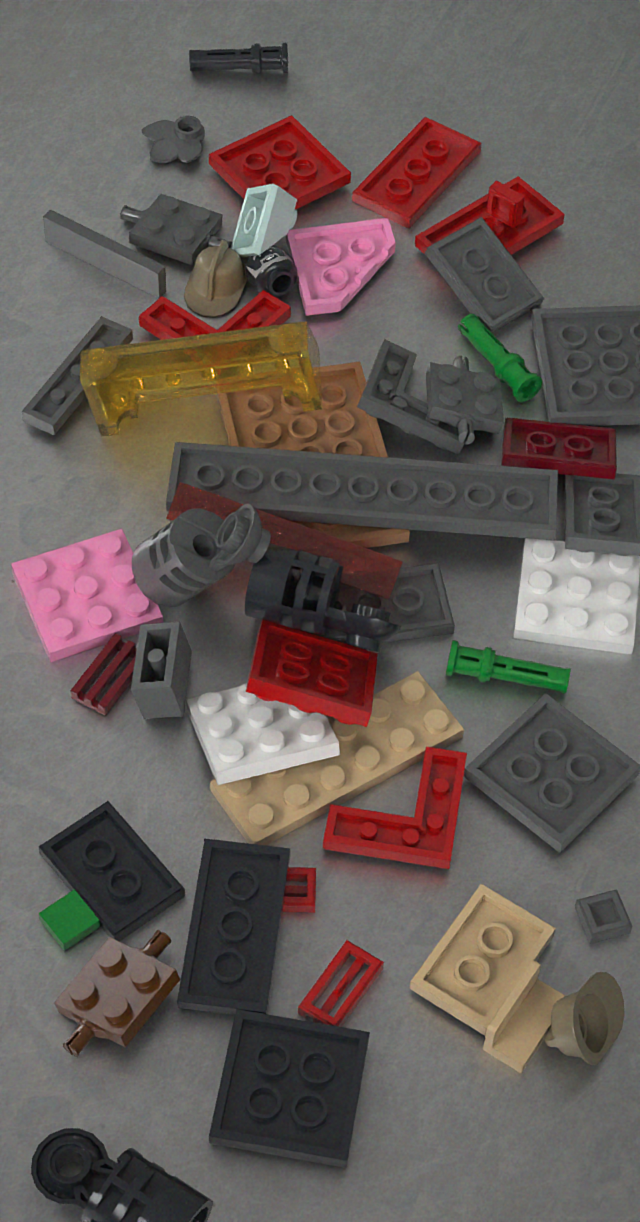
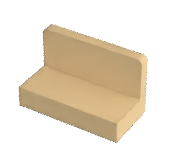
[483,960,565,1073]

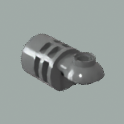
[132,504,271,607]

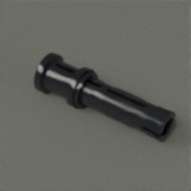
[189,43,288,74]

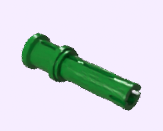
[458,314,543,402]
[445,640,571,694]

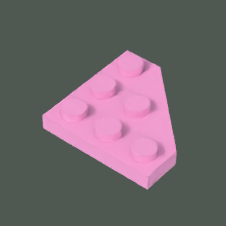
[286,218,396,316]

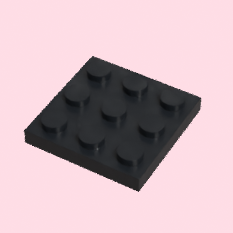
[209,1009,370,1168]

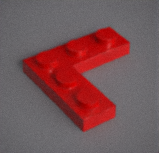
[139,290,291,378]
[323,746,467,869]

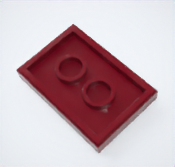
[501,417,617,480]

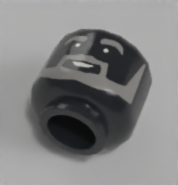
[245,245,297,298]

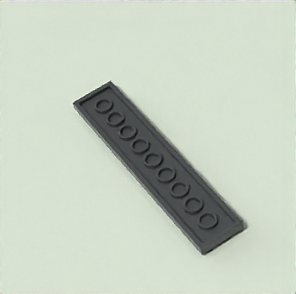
[166,442,558,540]

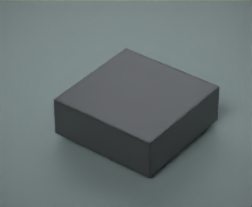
[575,889,633,944]

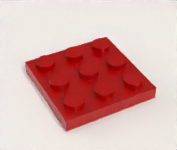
[209,115,351,210]
[245,619,378,727]

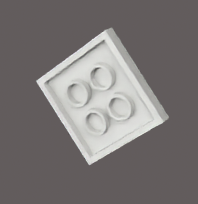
[513,538,640,655]
[186,683,340,785]

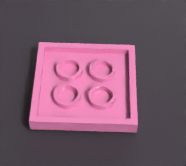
[11,529,164,662]

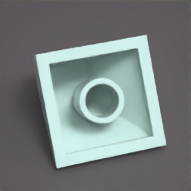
[231,184,297,257]

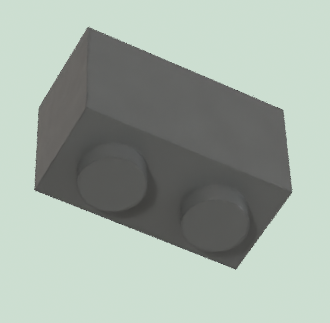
[131,622,192,719]

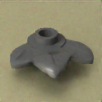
[142,116,205,163]

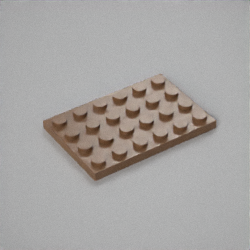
[216,361,410,555]

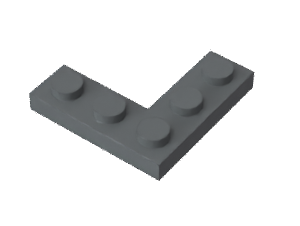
[357,339,465,455]

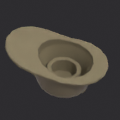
[184,240,248,317]
[544,972,624,1065]

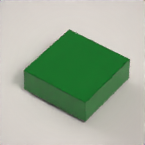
[38,889,100,951]

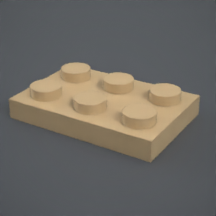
[410,884,556,1036]

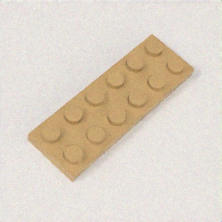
[210,671,464,845]

